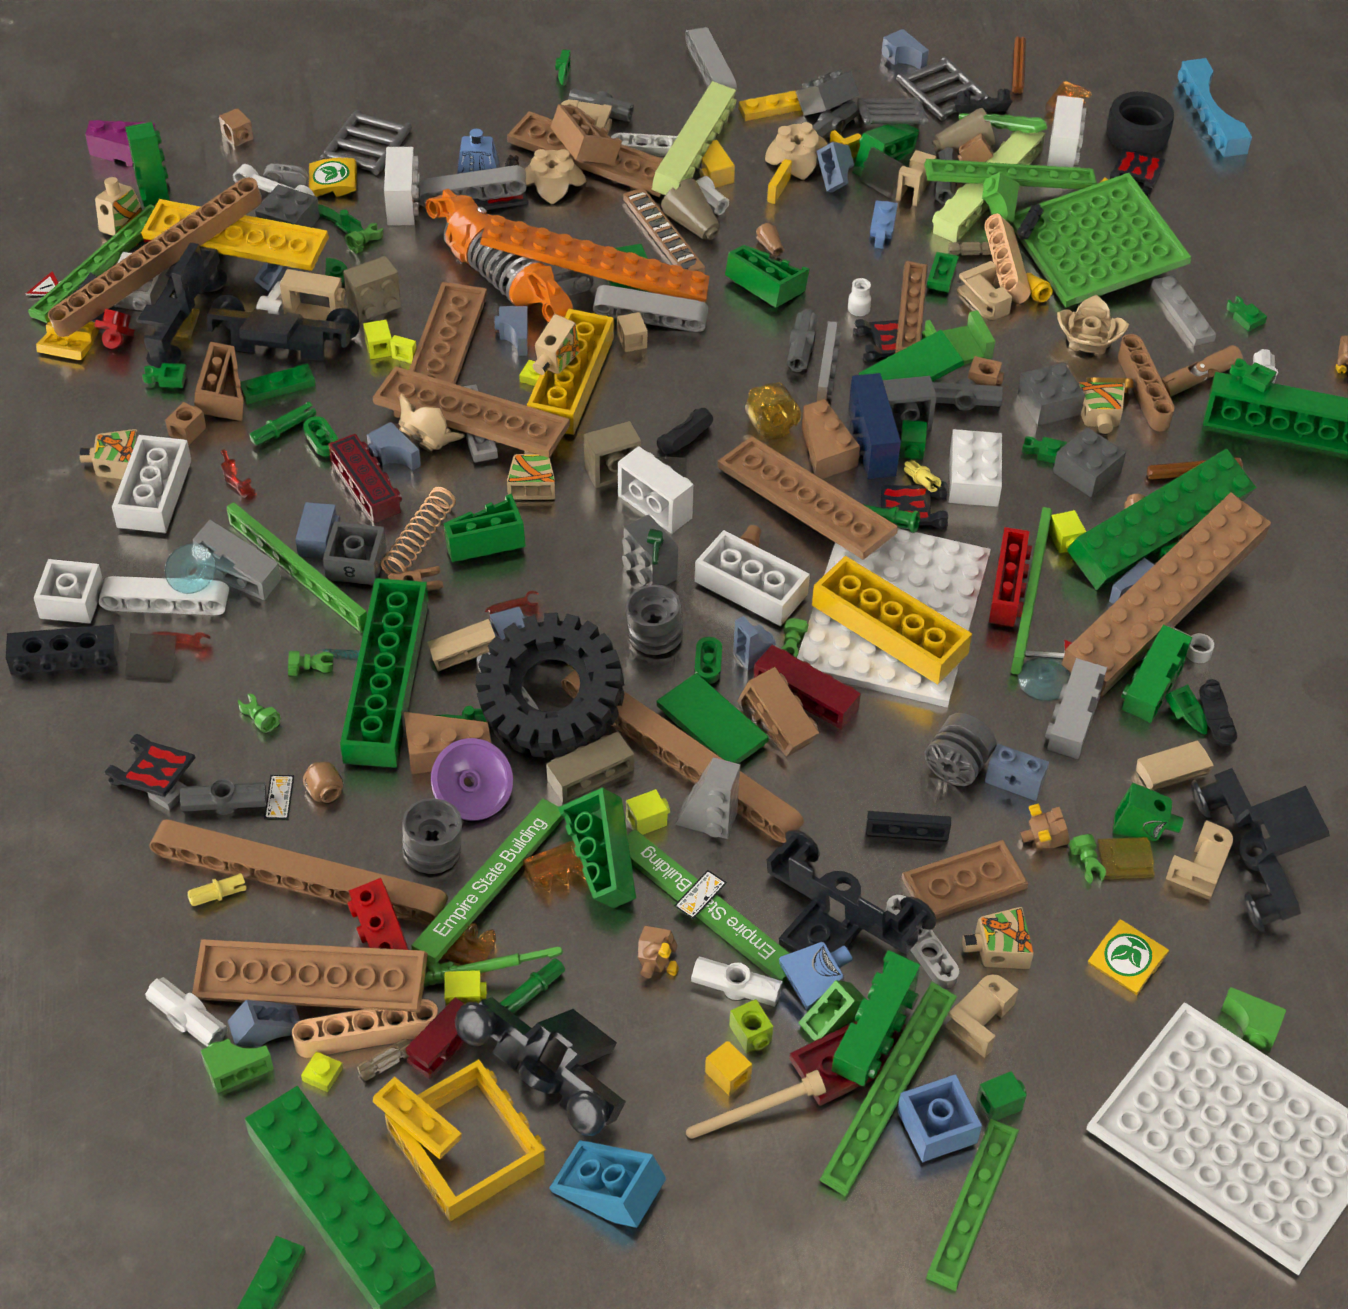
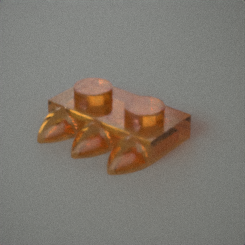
[1045,81,1091,113]
[523,840,585,891]
[441,923,496,965]

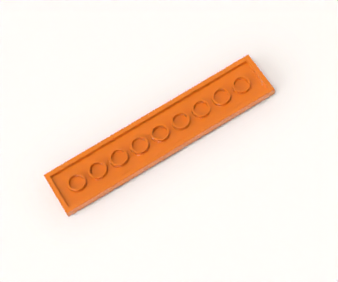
[480,214,710,303]

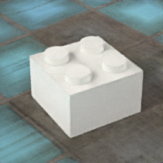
[34,559,103,623]

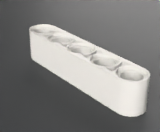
[99,576,229,615]

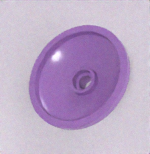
[431,738,513,821]

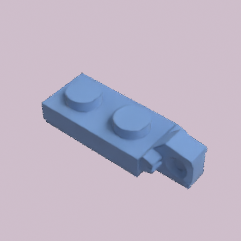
[870,200,898,249]

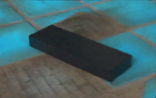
[865,811,951,841]

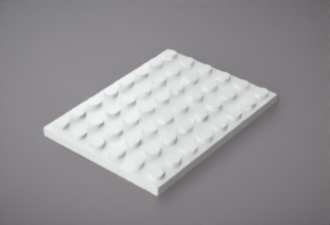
[797,528,991,708]
[1086,1002,1348,1276]

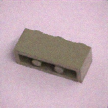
[546,732,634,803]

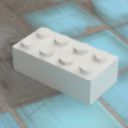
[112,435,191,533]
[695,530,810,626]

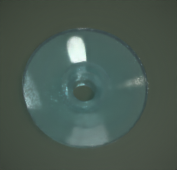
[165,544,216,594]
[1018,657,1070,700]

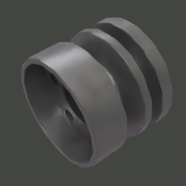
[626,585,683,655]
[925,713,997,786]
[402,798,462,874]

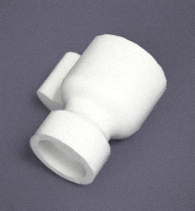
[848,278,871,316]

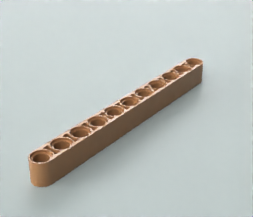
[48,177,262,337]
[561,669,804,843]
[149,820,448,925]

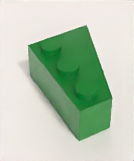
[125,122,170,207]
[852,124,920,183]
[725,245,810,307]
[443,493,526,562]
[1121,624,1192,723]

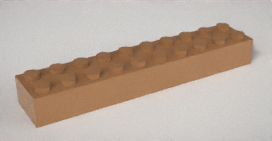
[1061,493,1271,697]

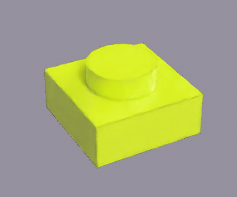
[390,335,417,363]
[519,360,540,386]
[301,1051,343,1092]

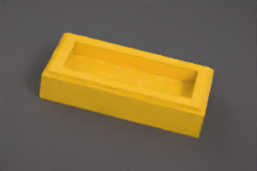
[767,159,792,204]

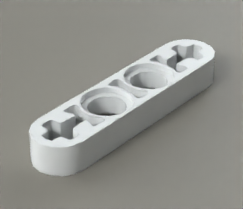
[611,133,677,156]
[886,895,959,989]

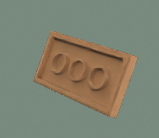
[902,840,1028,919]

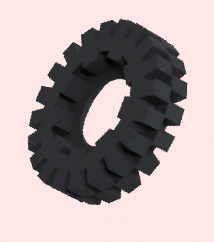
[475,612,625,758]

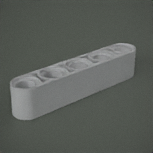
[685,27,737,96]
[419,166,526,208]
[593,285,709,332]

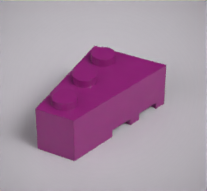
[85,120,159,167]

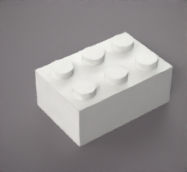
[1047,95,1087,167]
[384,147,420,226]
[949,429,1002,507]
[618,446,694,534]

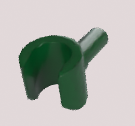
[647,528,664,565]

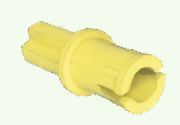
[904,460,941,492]
[188,873,246,906]

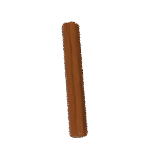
[1012,36,1026,94]
[1147,457,1243,480]

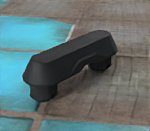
[954,89,1013,113]
[657,408,713,454]
[1199,679,1237,747]

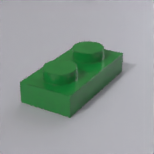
[926,252,959,292]

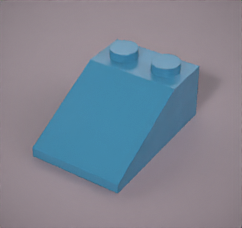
[549,1140,666,1228]

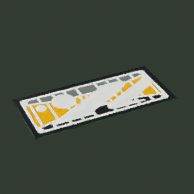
[264,775,294,819]
[674,870,727,919]

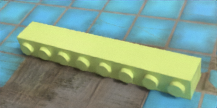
[651,81,737,195]
[932,131,1046,242]

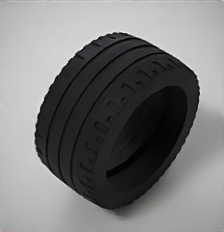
[1107,91,1174,154]

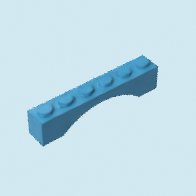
[1178,58,1252,157]

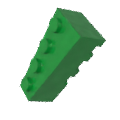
[558,787,636,908]

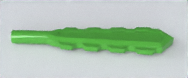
[959,113,1047,133]

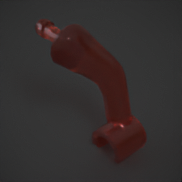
[221,449,256,498]
[485,591,539,621]
[149,631,211,653]

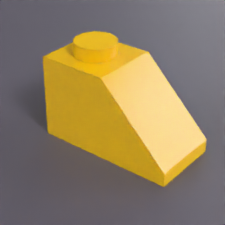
[699,140,735,188]

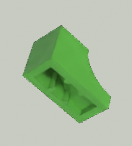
[982,172,1019,224]
[798,980,866,1041]
[1221,987,1287,1052]
[201,1038,274,1094]

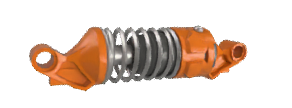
[426,188,573,322]

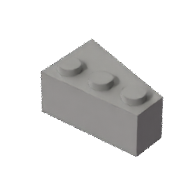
[1045,658,1107,759]
[675,757,740,839]

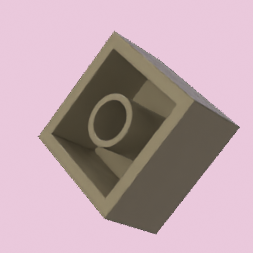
[343,256,401,322]
[584,421,641,488]

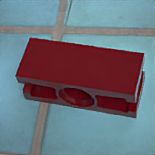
[405,997,465,1079]

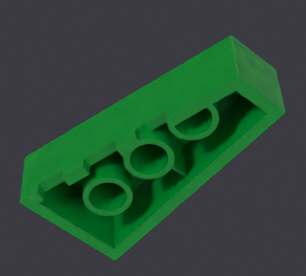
[832,950,920,1087]

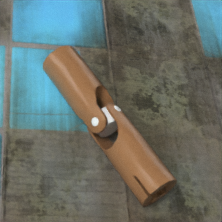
[1161,345,1243,397]

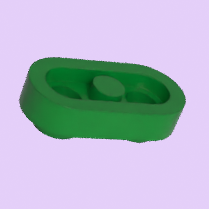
[304,416,338,456]
[694,637,722,684]

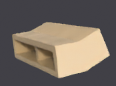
[427,619,495,671]
[1136,740,1214,791]

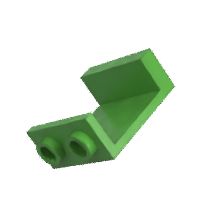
[922,310,995,364]

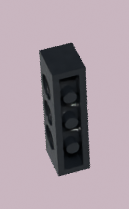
[5,624,119,674]

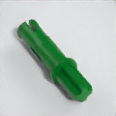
[249,402,316,445]
[500,958,565,1014]

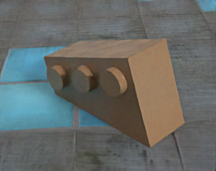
[551,104,622,164]
[194,342,243,421]
[802,399,860,479]
[737,667,819,757]
[404,712,491,774]

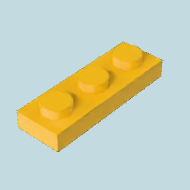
[738,90,802,121]
[373,1077,462,1159]

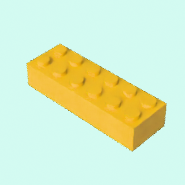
[527,309,614,435]
[812,556,972,685]

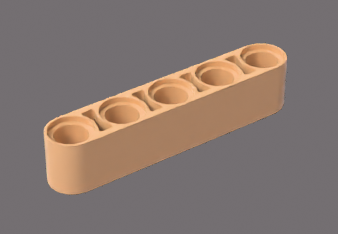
[985,214,1031,304]
[292,999,438,1058]

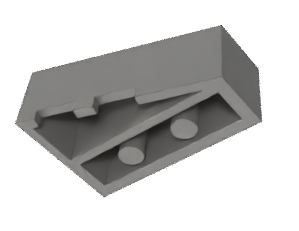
[193,520,281,600]

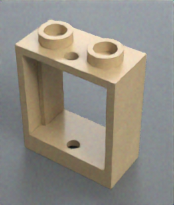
[280,269,347,321]

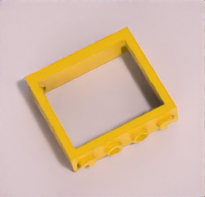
[385,1060,546,1222]

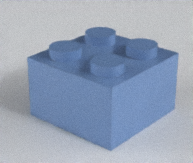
[897,1074,982,1162]

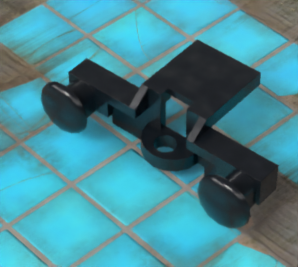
[137,242,227,368]
[207,295,360,361]
[1191,768,1330,932]
[766,830,937,955]
[455,997,626,1136]

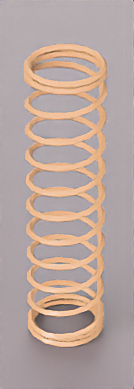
[380,487,456,575]

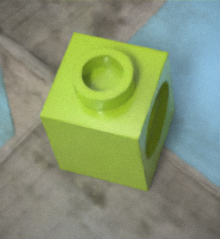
[729,999,773,1053]

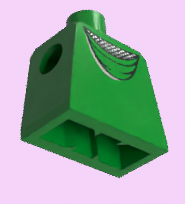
[1112,783,1184,841]

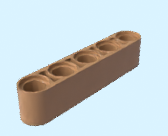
[1118,334,1175,431]

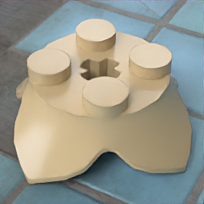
[765,122,828,180]
[525,149,586,205]
[1057,295,1129,354]
[399,393,465,452]

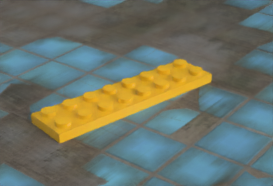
[141,199,329,271]

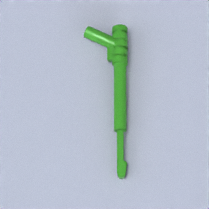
[423,947,563,987]

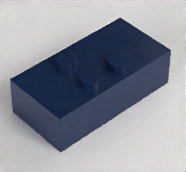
[848,373,901,479]

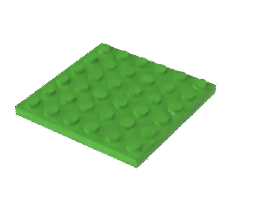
[1010,173,1191,307]

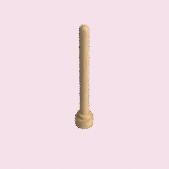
[686,1070,826,1139]

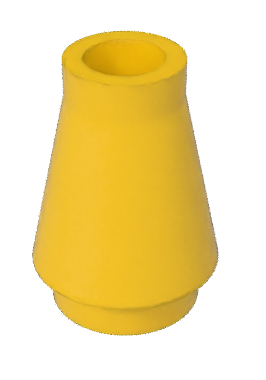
[1026,273,1053,302]

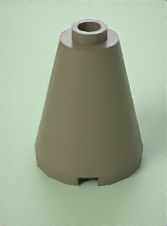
[932,108,995,154]
[661,178,720,240]

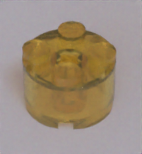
[745,382,801,440]

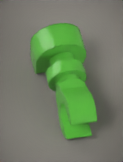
[345,223,383,254]
[781,618,809,658]
[288,651,333,676]
[238,694,281,733]
[1069,834,1106,884]

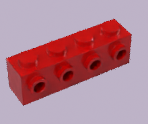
[989,527,1032,627]
[347,878,424,989]

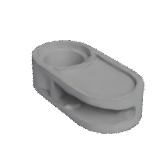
[263,164,308,189]
[554,270,594,296]

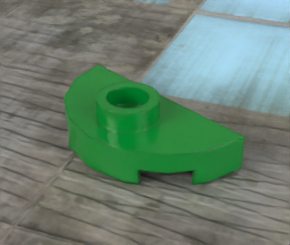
[325,258,347,286]

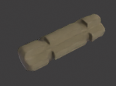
[948,242,991,256]
[357,1039,410,1081]

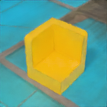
[830,130,861,159]
[705,1041,752,1096]

